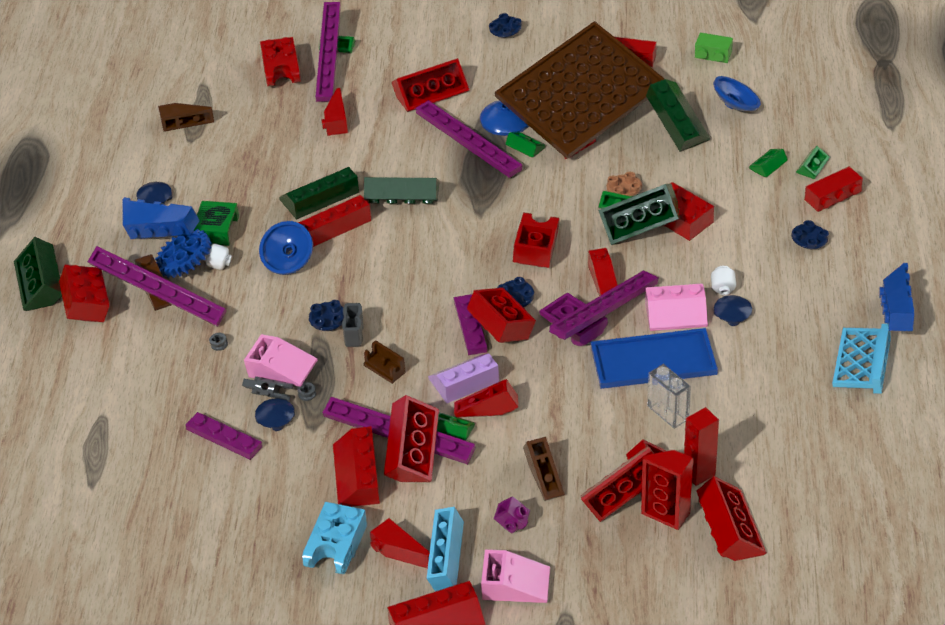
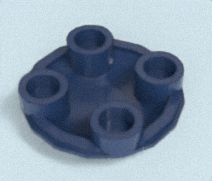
[489,13,522,37]
[136,181,173,204]
[791,220,829,249]
[497,277,534,307]
[714,295,752,326]
[309,300,344,331]
[255,398,295,431]

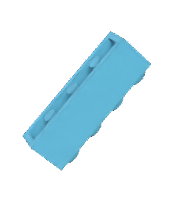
[426,506,464,592]

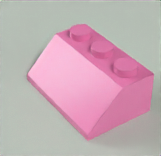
[645,284,708,331]

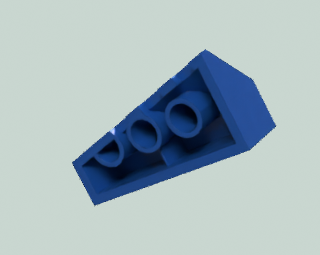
[122,197,200,239]
[879,263,914,331]

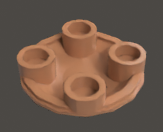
[606,171,642,196]

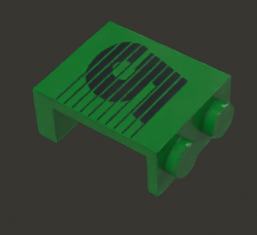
[194,201,239,246]

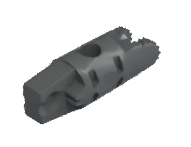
[242,376,293,401]

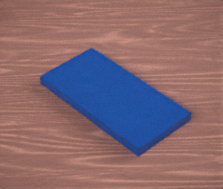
[591,328,718,389]

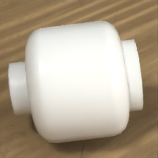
[204,244,232,270]
[711,266,736,295]

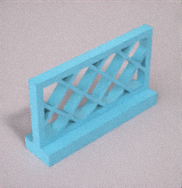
[832,324,891,394]

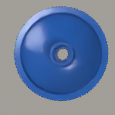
[713,76,761,111]
[480,100,529,136]
[259,221,313,275]

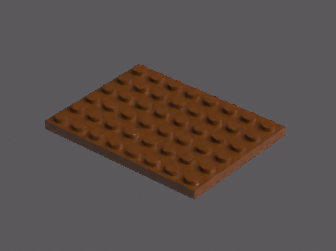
[495,21,664,159]

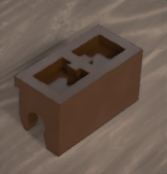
[364,340,405,384]

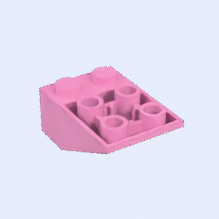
[244,334,318,387]
[481,550,550,603]

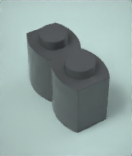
[342,303,364,347]

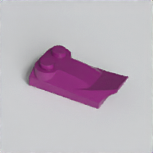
[539,292,608,346]

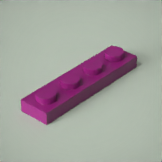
[453,294,487,356]
[185,412,262,460]

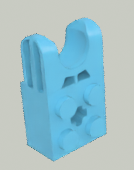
[302,502,367,574]

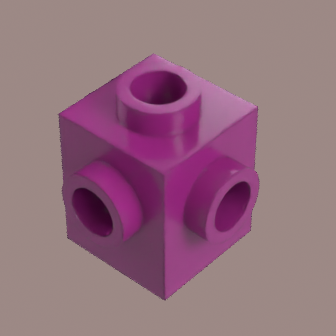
[494,496,530,534]

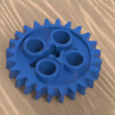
[155,229,212,278]

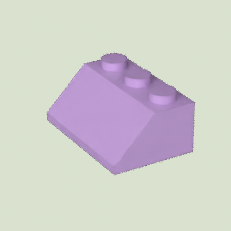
[428,353,499,404]

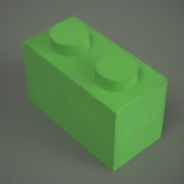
[695,32,733,63]

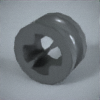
[209,333,228,351]
[298,382,316,401]

